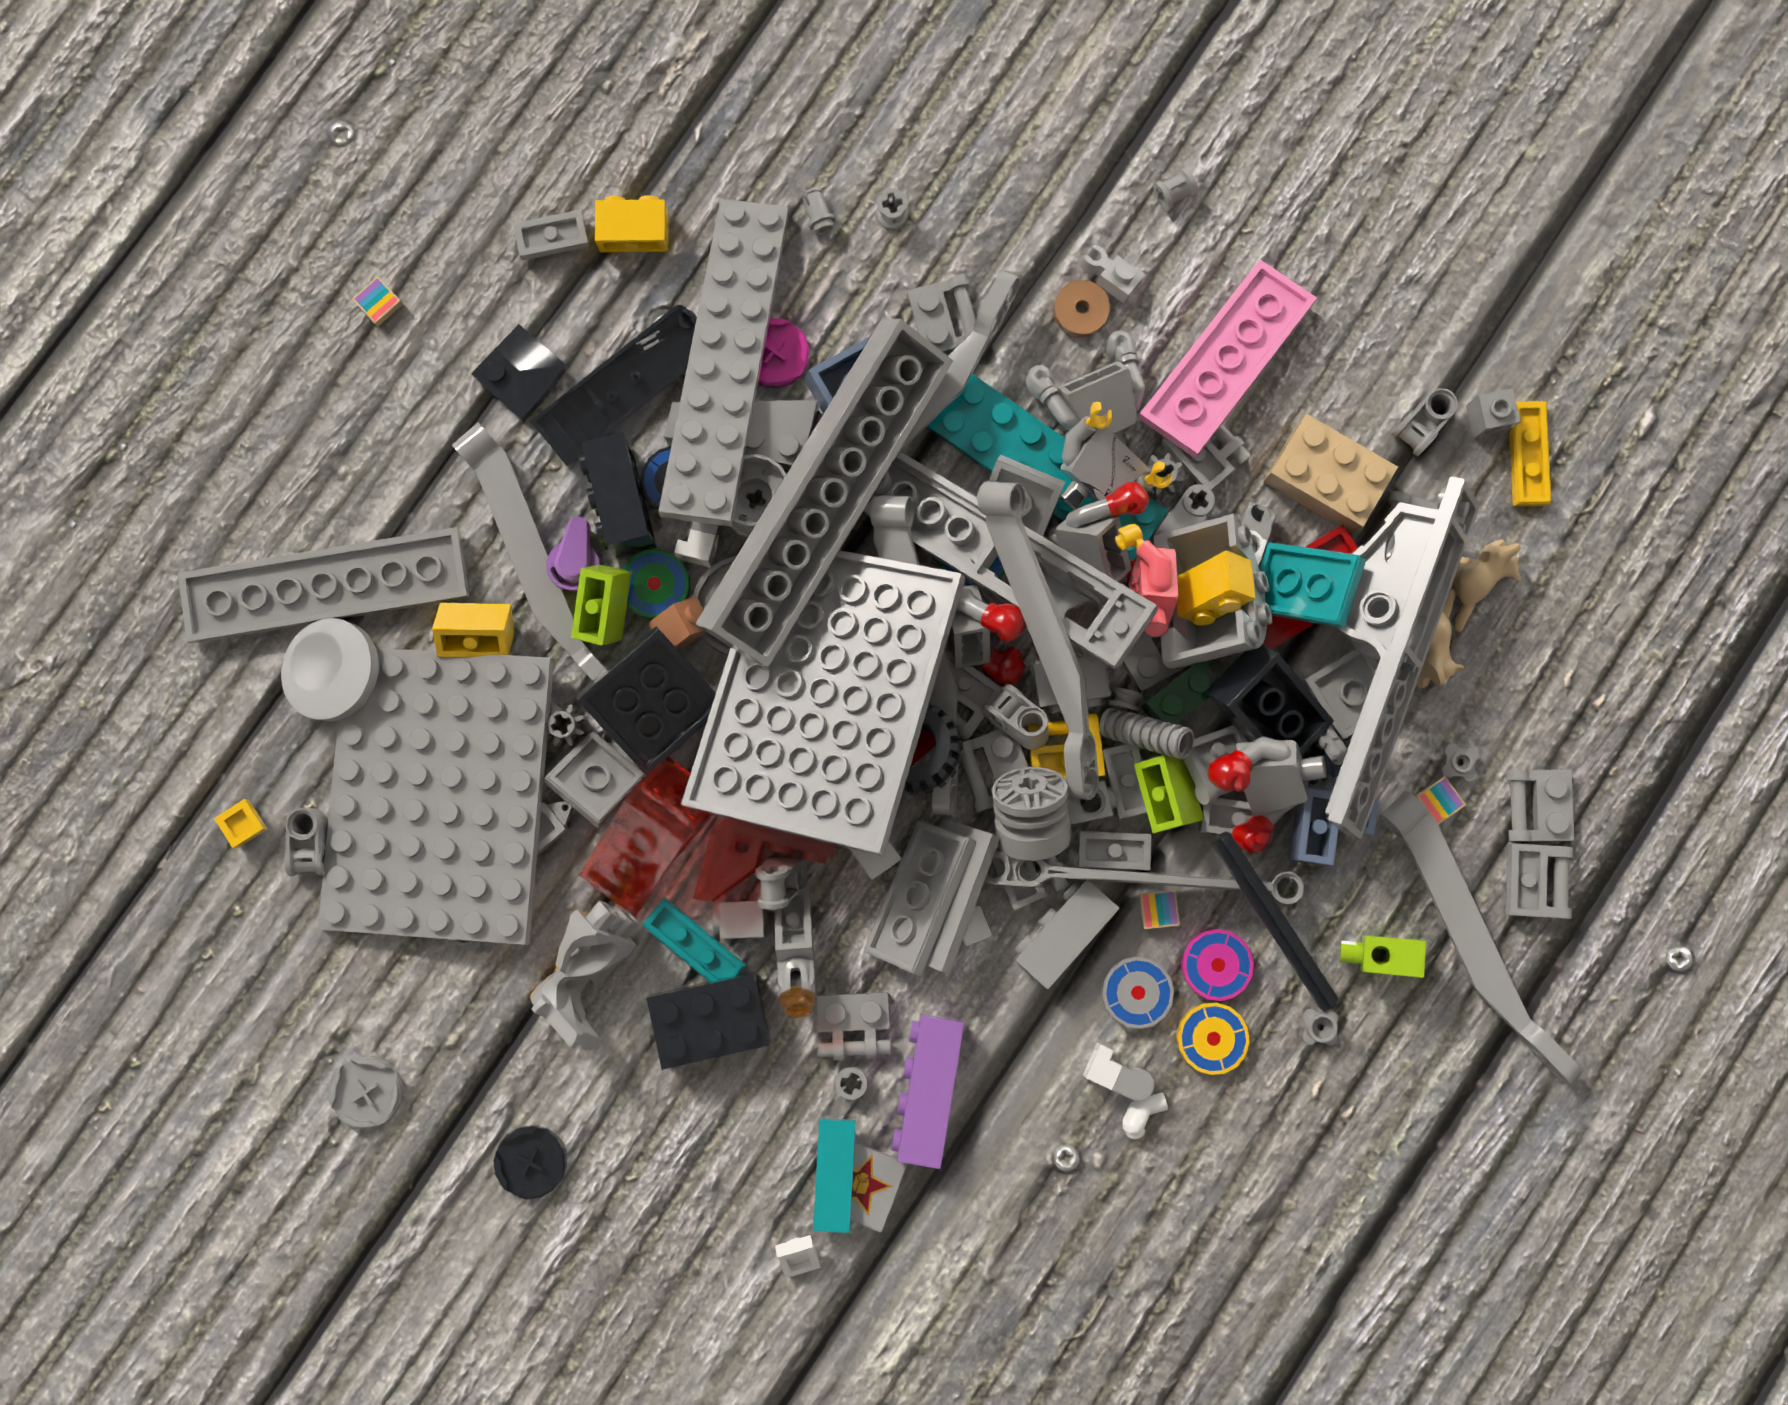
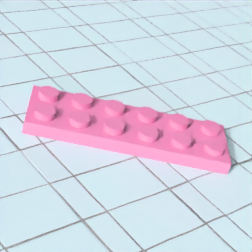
[1138,260,1317,459]

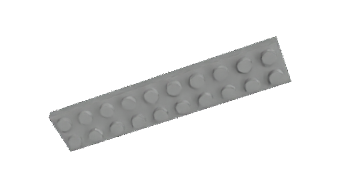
[659,198,789,527]

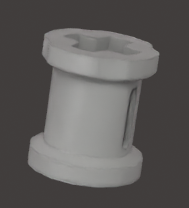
[1153,167,1199,211]
[877,188,908,230]

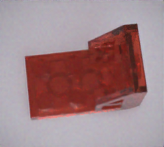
[579,757,713,917]
[693,817,838,902]

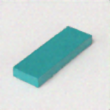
[641,897,746,982]
[813,1118,856,1233]

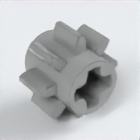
[1144,453,1185,498]
[548,704,586,747]

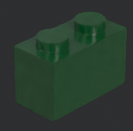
[1141,661,1218,724]

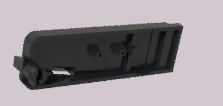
[530,305,697,466]

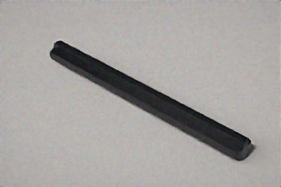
[1212,831,1338,1011]

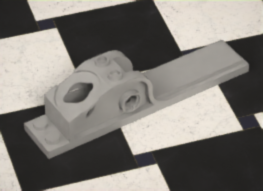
[862,452,1159,670]
[1325,477,1480,840]

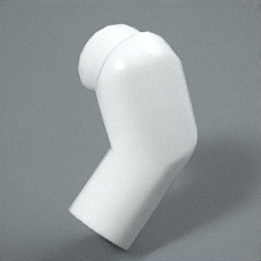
[1123,1092,1168,1139]

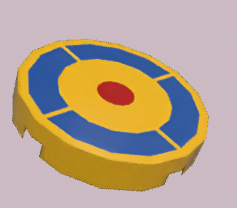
[1176,1002,1250,1075]

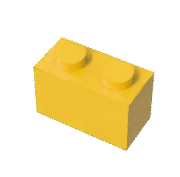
[595,195,669,252]
[1176,550,1256,626]
[432,603,515,658]

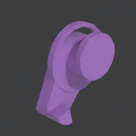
[547,517,599,593]

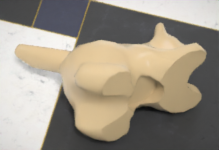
[1452,540,1522,632]
[1416,589,1464,688]

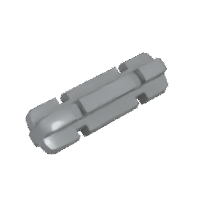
[1317,725,1348,765]

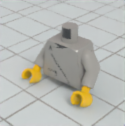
[1060,402,1172,510]

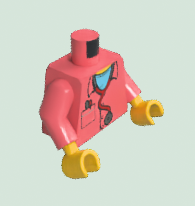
[1115,524,1178,637]

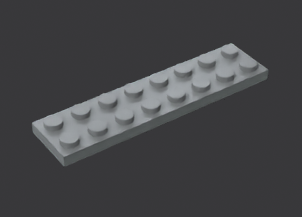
[178,527,470,644]

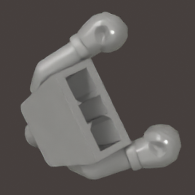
[1025,330,1145,445]

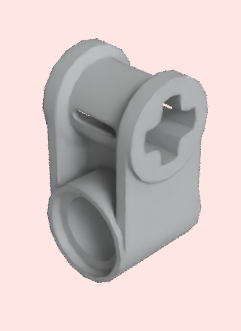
[1391,388,1458,456]
[1154,484,1215,536]
[982,683,1049,750]
[284,808,328,876]
[756,856,807,910]

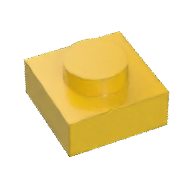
[214,799,267,849]

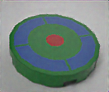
[623,549,690,620]

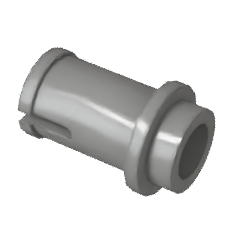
[801,187,835,235]

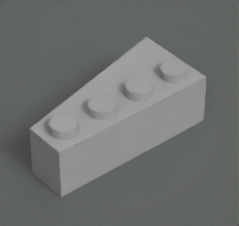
[664,400,819,473]

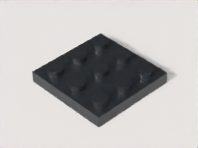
[575,626,716,776]

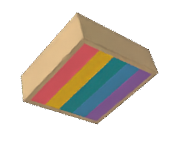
[352,276,403,327]
[1415,776,1466,825]
[1139,890,1180,929]

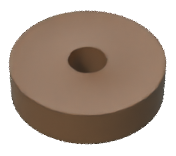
[1054,280,1110,338]

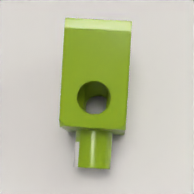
[1339,935,1426,978]

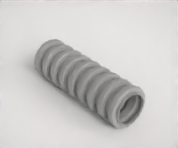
[1099,707,1194,759]

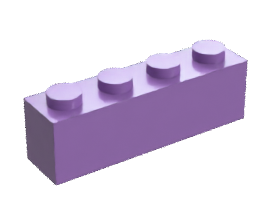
[891,1014,964,1169]

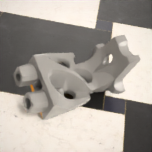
[530,901,639,1050]

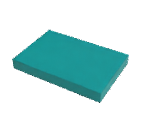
[1259,542,1366,628]

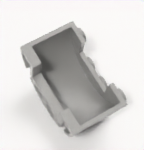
[1154,514,1272,669]

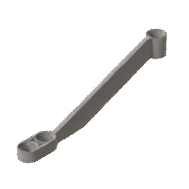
[896,270,1020,456]
[452,422,607,681]
[977,482,1099,800]
[870,495,959,816]
[1379,791,1583,1085]
[984,852,1304,905]

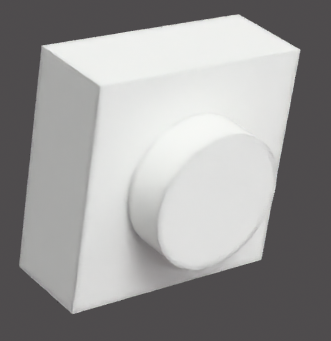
[775,1235,821,1278]

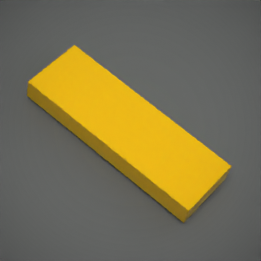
[1509,401,1551,507]

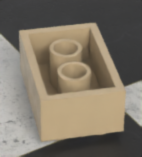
[1263,413,1398,534]

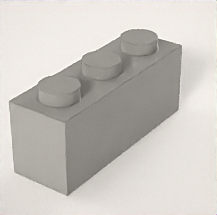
[1013,880,1119,989]

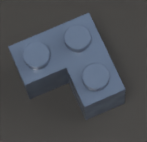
[1289,788,1379,866]

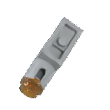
[775,888,816,1018]

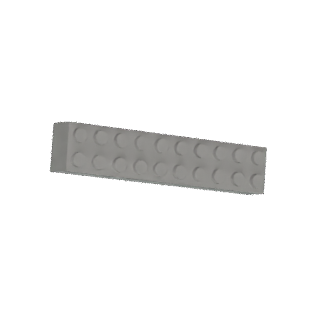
[695,319,953,667]

